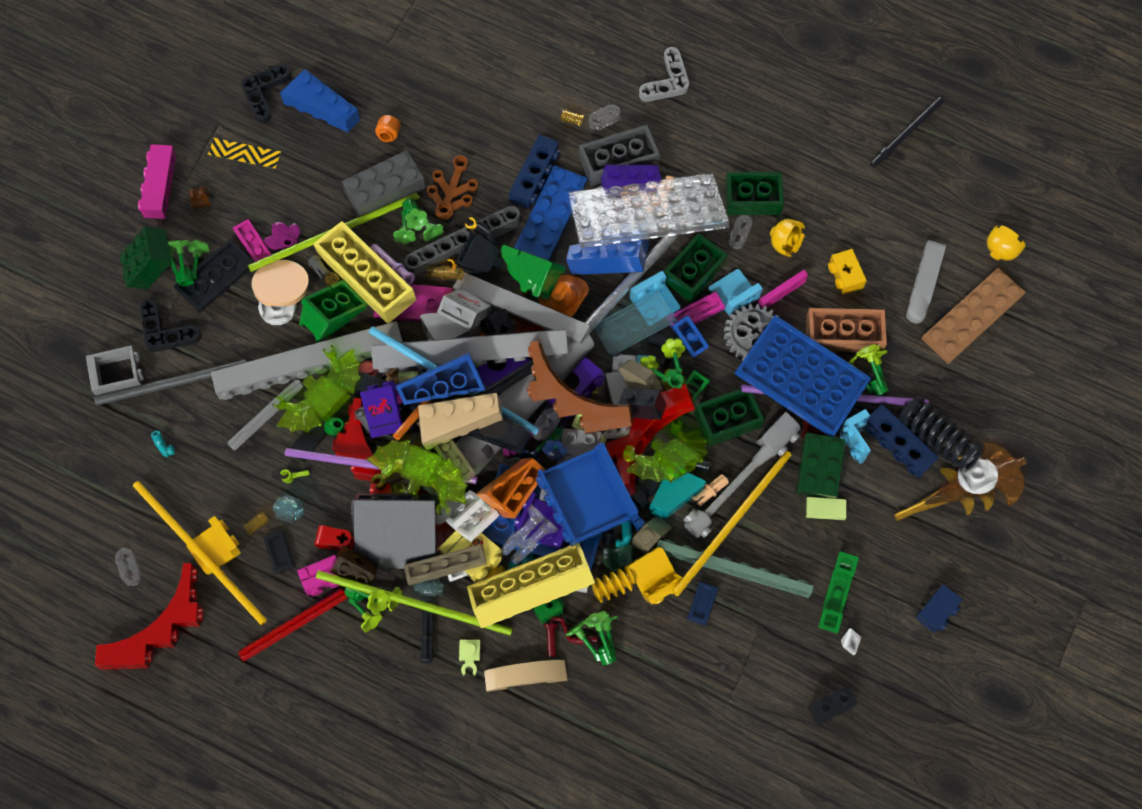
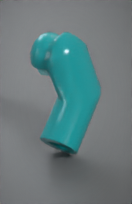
[151,431,175,457]
[615,521,632,551]

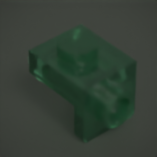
[602,545,635,571]

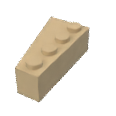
[418,393,503,450]

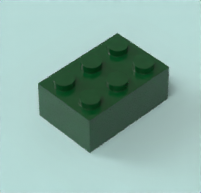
[725,172,784,215]
[120,227,171,289]
[664,233,728,303]
[694,389,764,447]
[795,433,845,499]

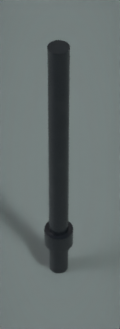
[870,97,944,168]

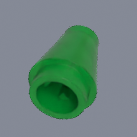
[324,417,343,436]

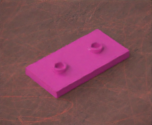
[374,284,453,322]

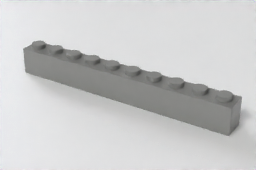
[211,321,403,400]
[371,329,568,373]

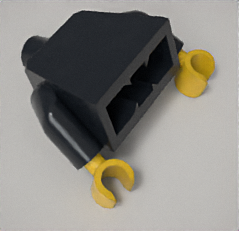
[445,217,504,276]

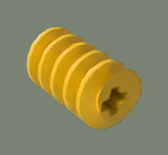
[591,566,635,603]

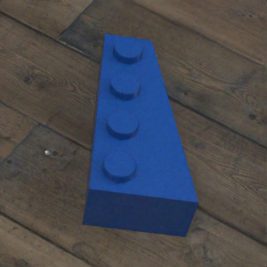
[280,69,360,132]
[566,229,649,275]
[396,352,486,405]

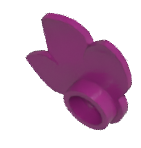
[264,222,300,250]

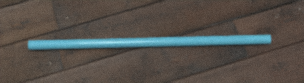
[369,326,539,436]

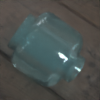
[273,495,304,523]
[413,578,443,602]

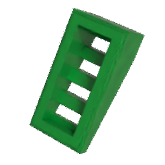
[683,370,710,403]

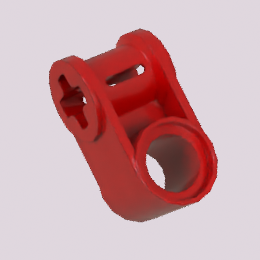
[314,525,355,551]

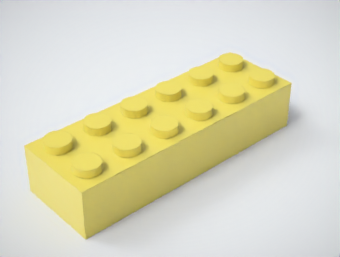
[313,221,417,324]
[467,543,595,628]

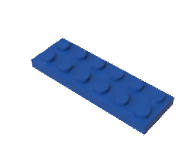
[514,165,588,261]

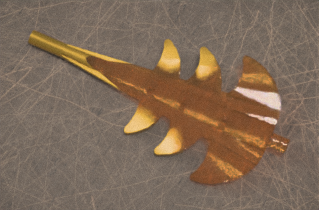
[894,443,1026,521]

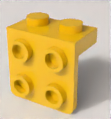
[187,516,241,575]
[628,547,683,604]

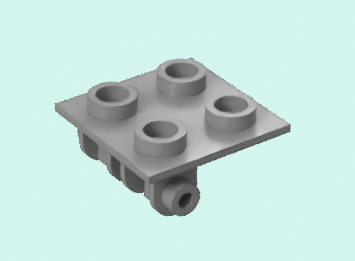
[557,428,602,465]

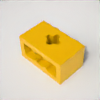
[828,249,867,295]

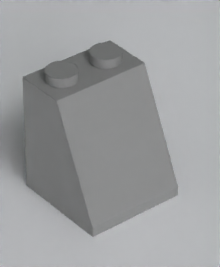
[420,313,482,340]

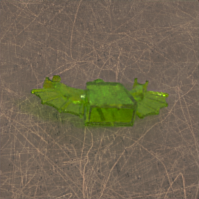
[272,345,360,433]
[623,420,708,483]
[367,440,467,516]

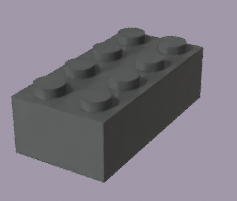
[579,125,660,186]
[342,150,425,217]

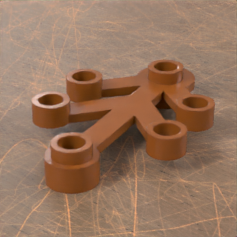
[427,155,478,220]

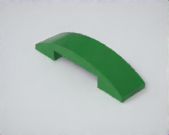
[818,551,859,634]

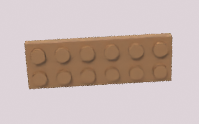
[921,268,1026,364]

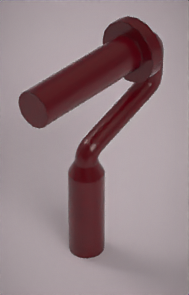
[544,617,597,657]

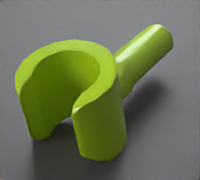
[280,470,309,483]

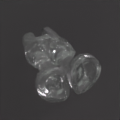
[501,504,559,564]

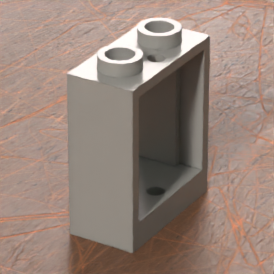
[86,346,144,396]

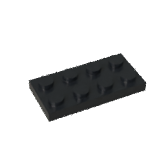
[173,239,254,313]

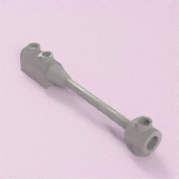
[683,412,801,538]

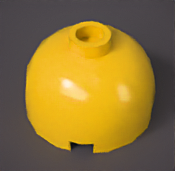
[770,219,805,257]
[987,225,1026,261]

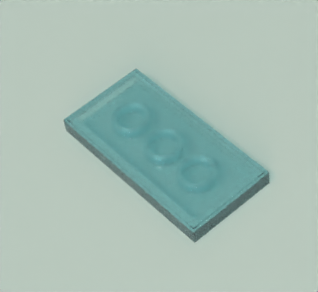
[594,290,677,357]

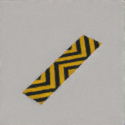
[208,138,281,169]

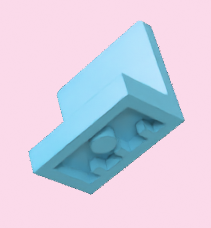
[709,269,763,316]
[630,271,680,326]
[839,409,871,464]

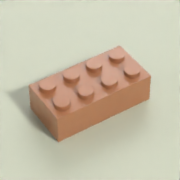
[806,308,887,353]

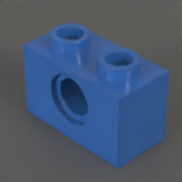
[670,315,709,358]

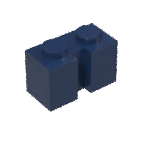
[915,584,963,633]

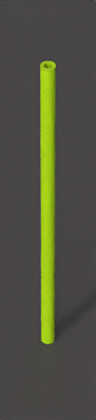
[248,192,419,272]
[315,570,512,635]

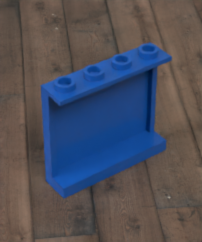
[536,442,638,546]

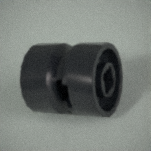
[630,472,659,509]

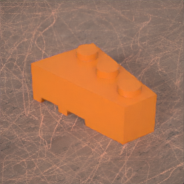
[476,458,546,518]

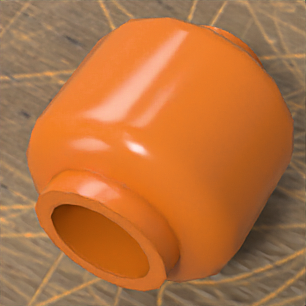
[375,115,401,142]

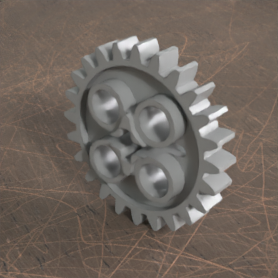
[724,304,779,361]

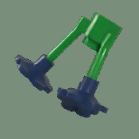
[519,427,567,465]

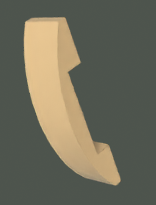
[484,660,567,692]

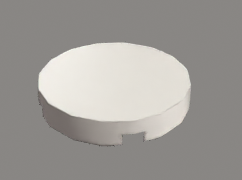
[258,302,297,325]
[958,458,998,494]

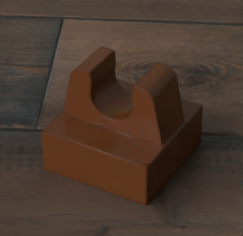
[188,186,211,209]

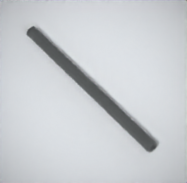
[94,360,246,406]

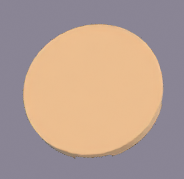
[252,260,309,307]

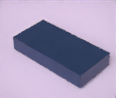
[687,581,718,626]

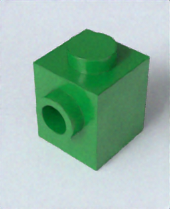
[533,597,564,625]

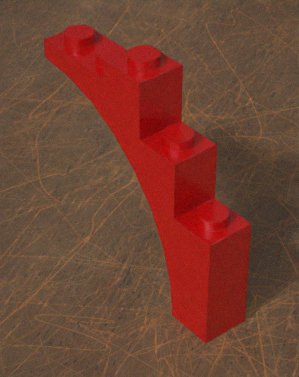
[606,384,695,495]
[332,398,423,494]
[95,563,204,670]

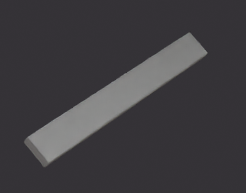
[453,272,591,344]

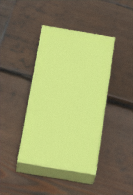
[806,497,846,520]

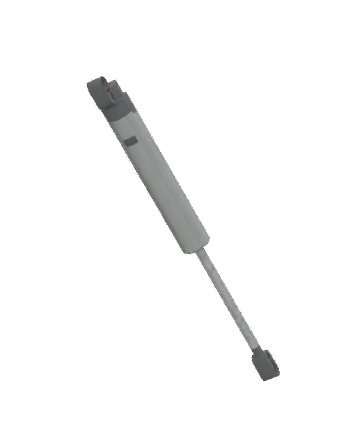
[420,198,706,525]

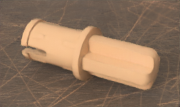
[692,474,729,507]

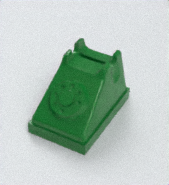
[500,245,566,300]
[299,280,368,343]

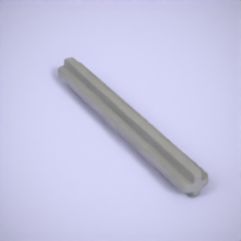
[228,379,303,450]

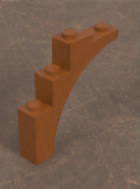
[527,339,634,433]

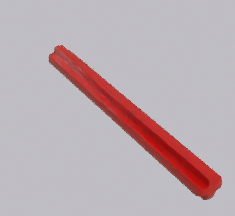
[238,589,347,661]

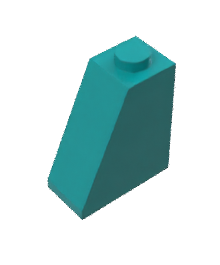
[649,465,706,518]

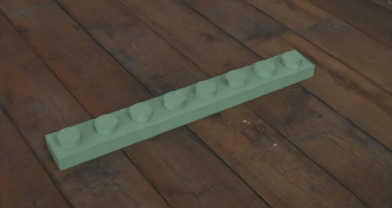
[657,539,814,598]

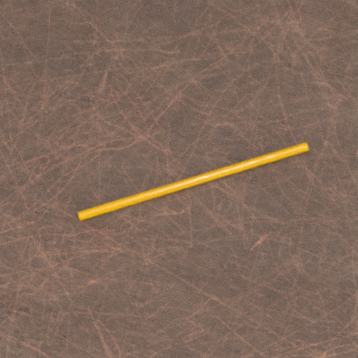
[672,451,791,596]
[133,481,267,625]

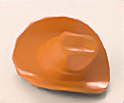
[539,275,589,317]

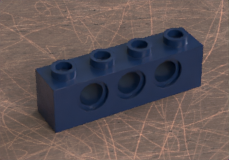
[509,135,560,209]
[864,405,939,478]

